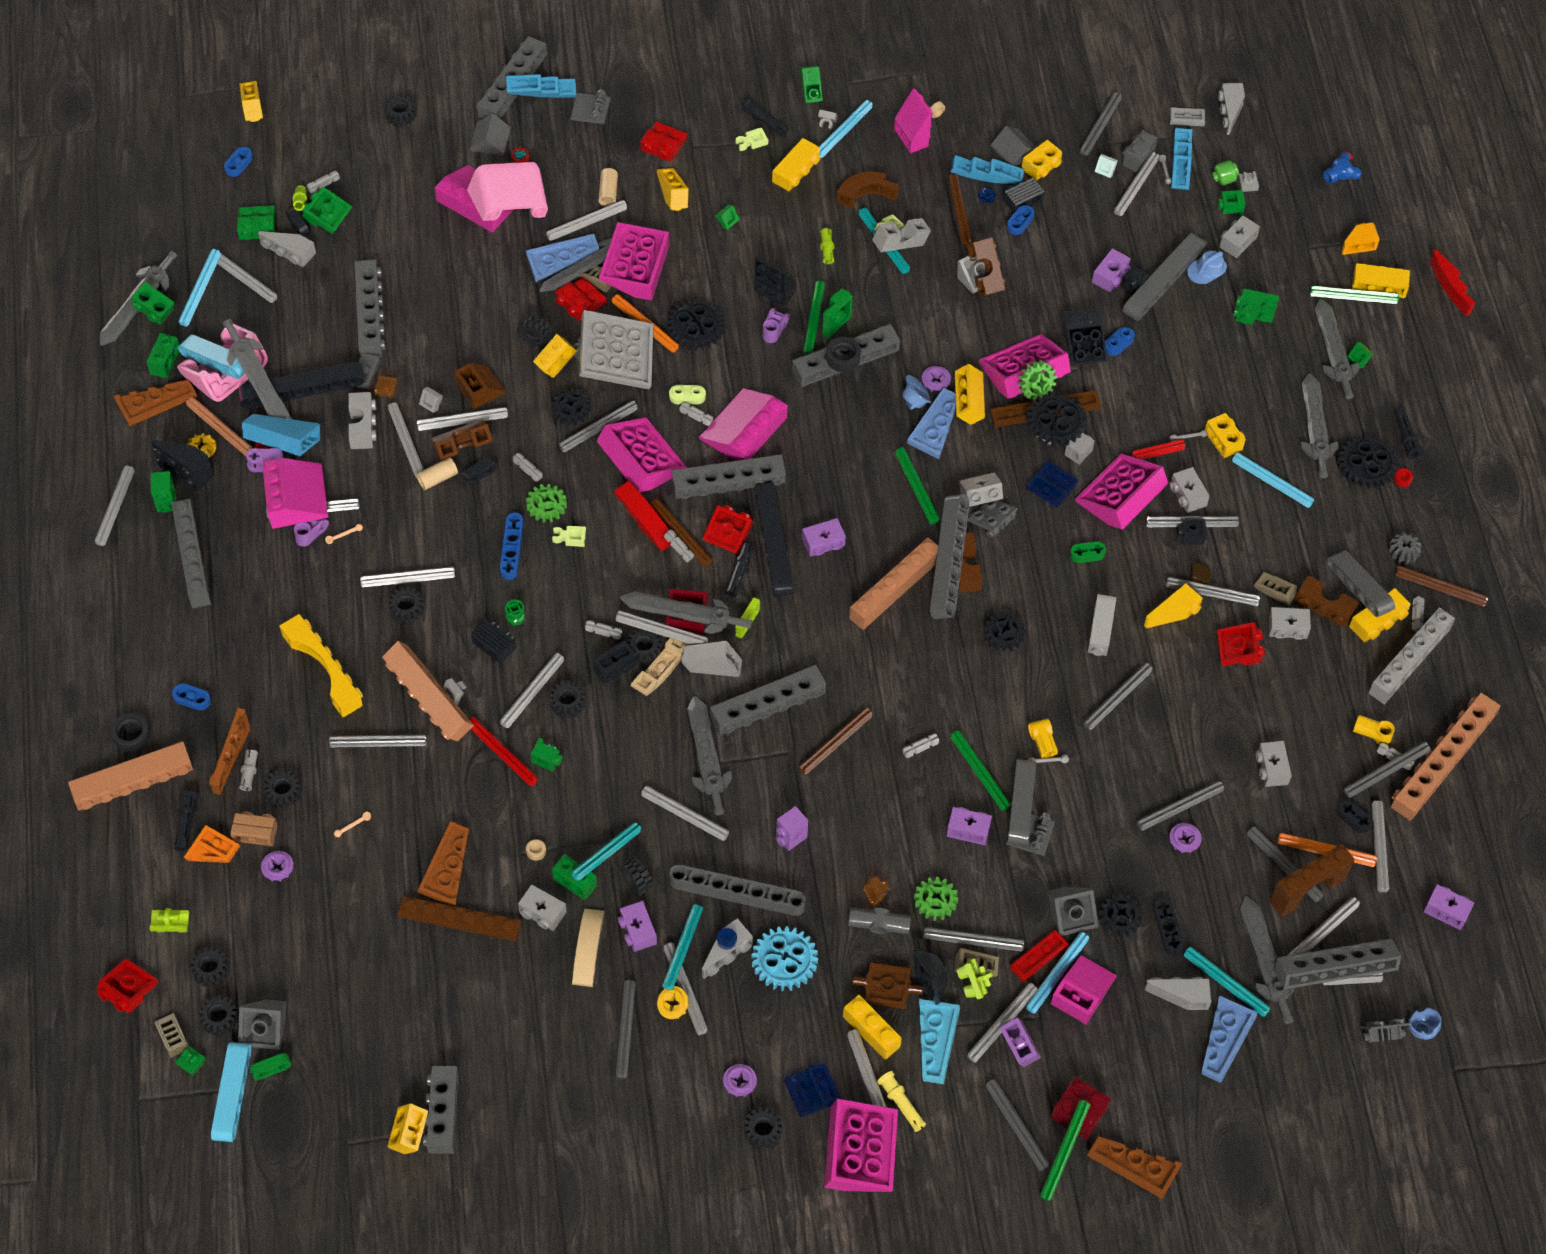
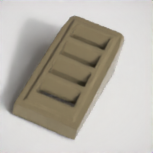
[578,266,612,292]
[1254,572,1298,607]
[954,948,999,977]
[154,1013,189,1058]

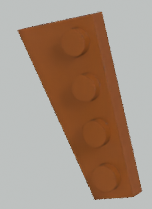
[114,380,197,427]

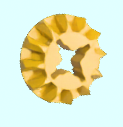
[186,433,216,458]
[657,986,689,1019]

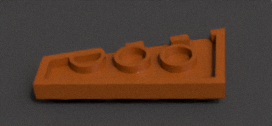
[209,708,251,795]
[418,821,469,907]
[1087,1136,1183,1199]

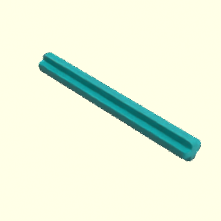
[859,207,910,274]
[571,823,641,881]
[662,904,703,991]
[1184,947,1270,1017]

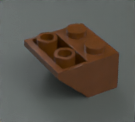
[454,363,506,409]

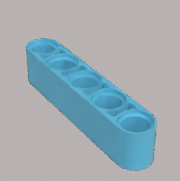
[178,334,245,379]
[211,1042,251,1142]

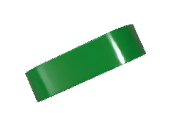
[1070,542,1106,563]
[250,1053,291,1080]

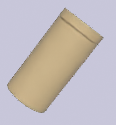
[599,168,618,207]
[416,457,458,490]

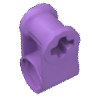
[762,308,790,343]
[246,448,283,473]
[294,519,329,546]

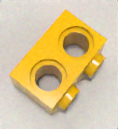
[1022,140,1062,181]
[533,334,577,378]
[1205,413,1245,458]
[387,1104,428,1154]

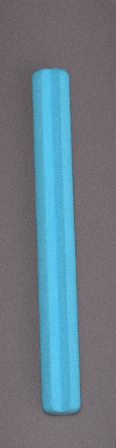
[819,100,873,158]
[179,249,221,327]
[1232,453,1314,508]
[1026,932,1089,1014]

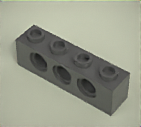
[423,1066,459,1154]

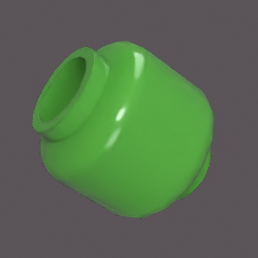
[1212,160,1239,186]

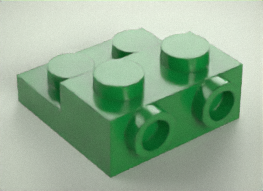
[301,187,352,234]
[237,205,275,240]
[822,289,853,339]
[1233,289,1279,325]

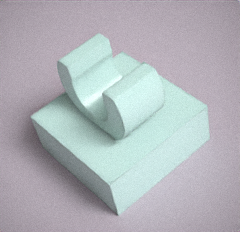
[1095,154,1118,178]

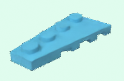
[919,999,960,1084]

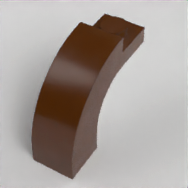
[837,171,900,209]

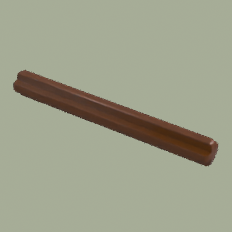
[948,173,972,246]
[650,498,712,568]
[1395,566,1488,606]
[799,708,873,775]

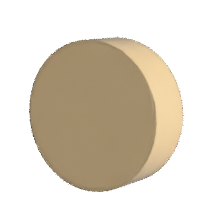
[931,101,945,118]
[526,839,546,861]

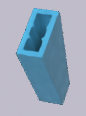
[242,414,320,456]

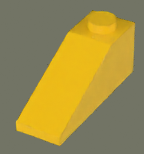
[240,81,263,122]
[657,168,688,211]
[1144,584,1202,628]

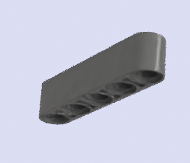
[1327,550,1395,618]
[1007,759,1037,845]

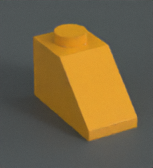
[1341,223,1380,255]

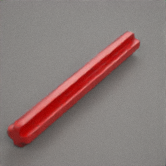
[469,717,538,786]

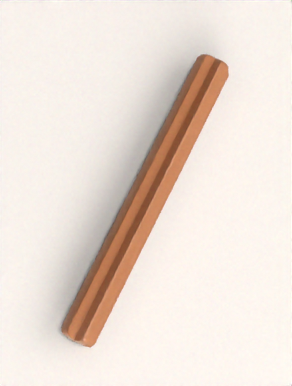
[186,397,252,456]

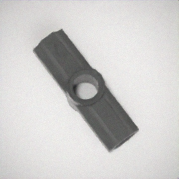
[848,908,911,934]

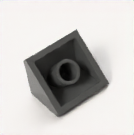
[470,113,511,156]
[991,125,1036,166]

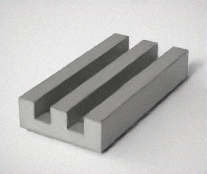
[1170,107,1205,126]

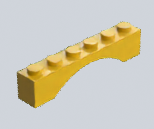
[280,614,363,717]

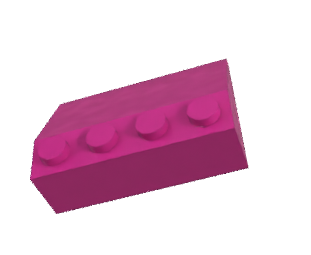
[435,165,514,233]
[599,222,670,301]
[979,334,1071,399]
[699,388,788,461]
[597,417,687,492]
[1075,454,1168,530]
[262,458,328,529]
[824,1099,898,1192]

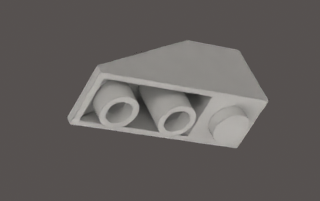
[1218,83,1245,135]
[258,231,316,267]
[702,918,752,979]
[1145,977,1211,1010]

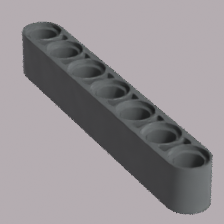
[1122,233,1207,322]
[930,494,970,620]
[669,865,806,916]

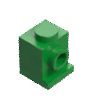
[1217,190,1245,215]
[531,738,563,772]

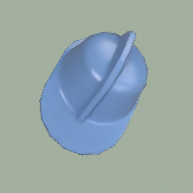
[1187,251,1227,284]
[902,375,931,410]

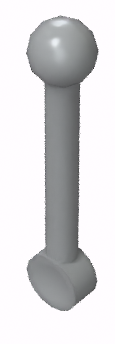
[1159,155,1172,184]
[1170,430,1207,441]
[1028,755,1069,763]

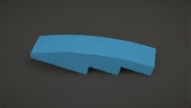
[506,75,576,98]
[1171,128,1193,190]
[951,155,1024,185]

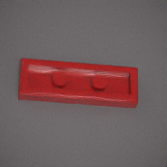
[1010,930,1069,982]

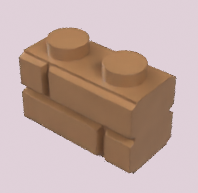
[231,811,277,846]

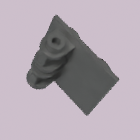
[571,89,611,124]
[967,500,1018,538]
[1006,813,1055,856]
[1360,1019,1412,1043]

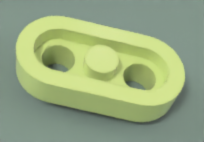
[669,385,706,404]

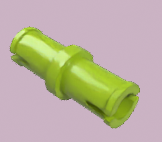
[293,185,307,211]
[820,228,834,264]

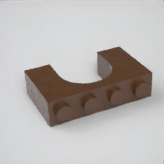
[1270,844,1355,918]

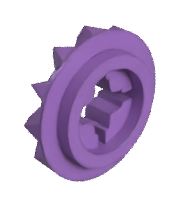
[922,366,951,392]
[1169,823,1202,853]
[261,851,294,882]
[723,1064,757,1097]

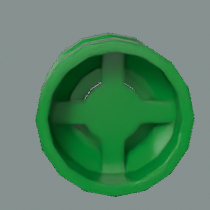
[505,599,525,626]

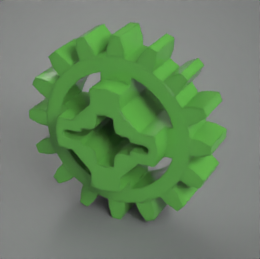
[1018,360,1057,401]
[526,484,567,523]
[914,877,958,921]

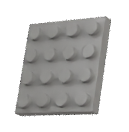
[579,310,653,389]

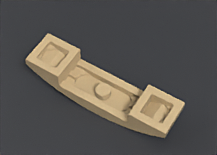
[631,638,691,696]
[572,909,605,987]

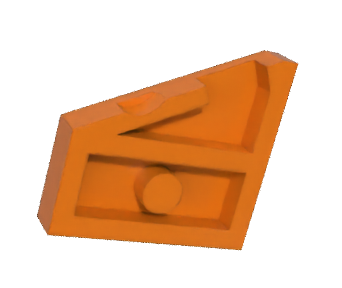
[184,825,240,863]

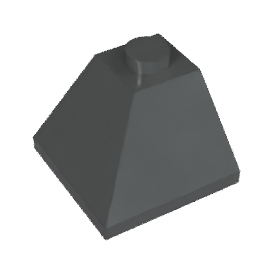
[1048,886,1099,936]
[238,1000,286,1050]

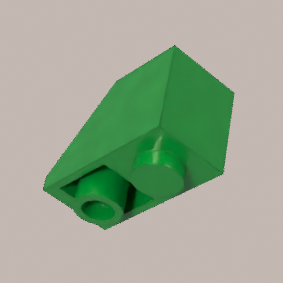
[799,65,823,103]

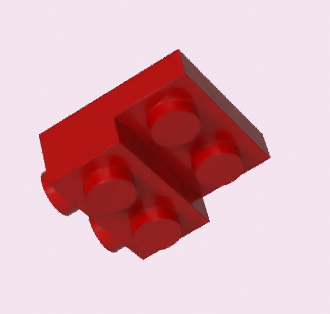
[641,121,687,162]
[555,277,607,321]
[702,505,754,555]
[1217,622,1265,666]
[97,958,158,1013]

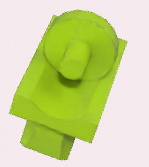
[150,908,190,932]
[957,958,994,999]

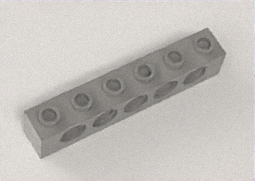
[1369,607,1455,705]

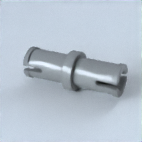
[239,750,258,791]

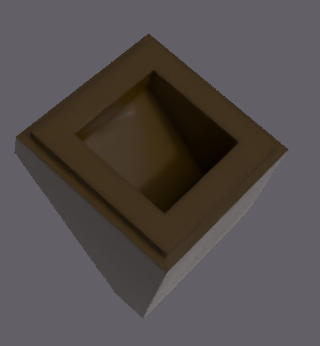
[1191,562,1210,585]

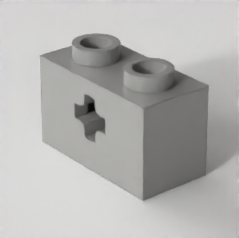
[1220,216,1260,258]
[1170,467,1210,513]
[959,472,1003,507]
[1268,607,1311,640]
[1256,741,1292,787]
[518,885,567,931]

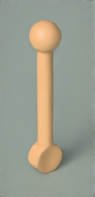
[325,524,363,544]
[334,812,371,837]

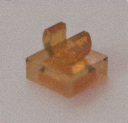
[375,376,397,398]
[864,877,890,906]

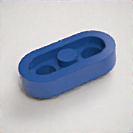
[224,147,253,177]
[1007,205,1034,235]
[1105,327,1135,356]
[172,684,211,710]

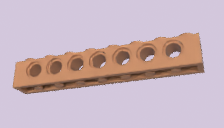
[1391,693,1501,821]

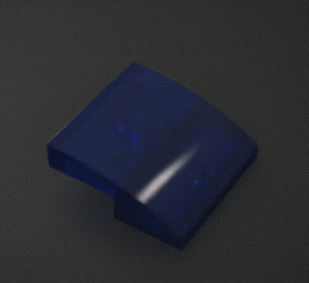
[1026,461,1079,508]
[784,1063,841,1117]

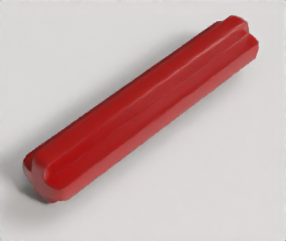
[1132,439,1185,460]

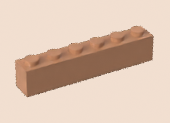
[849,538,938,630]
[382,641,474,742]
[68,742,193,811]

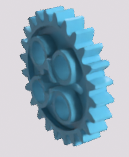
[752,926,818,991]

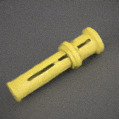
[877,1071,926,1132]

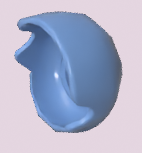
[1408,1007,1441,1040]

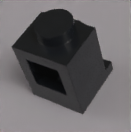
[1121,265,1149,296]
[1178,519,1207,545]

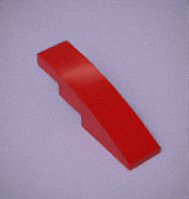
[1430,250,1475,316]
[614,481,671,552]

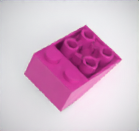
[894,88,933,153]
[1051,955,1117,1025]

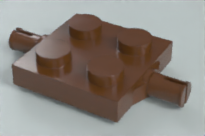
[853,962,923,1009]

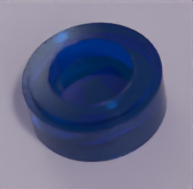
[978,188,997,203]
[717,928,737,950]

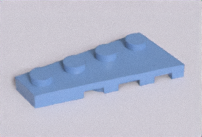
[526,234,599,282]
[907,388,956,459]
[1202,996,1257,1083]

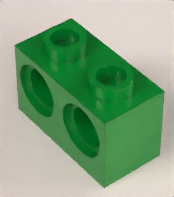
[131,282,174,325]
[146,333,180,378]
[151,471,176,513]
[552,854,597,901]

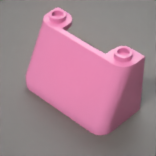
[467,162,548,221]
[177,324,268,402]

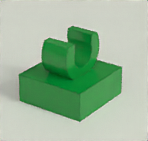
[715,205,740,230]
[1347,342,1373,368]
[176,1046,206,1076]

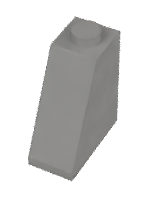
[1088,594,1117,656]
[681,641,742,677]

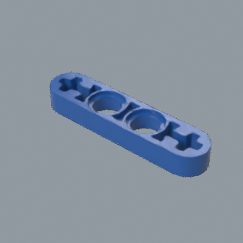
[500,513,523,580]

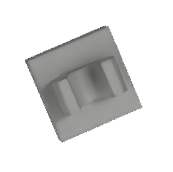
[818,110,838,130]
[1238,171,1259,192]
[419,387,443,413]
[443,678,466,705]

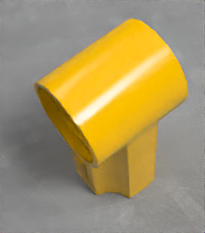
[1353,715,1395,745]
[1028,719,1058,758]

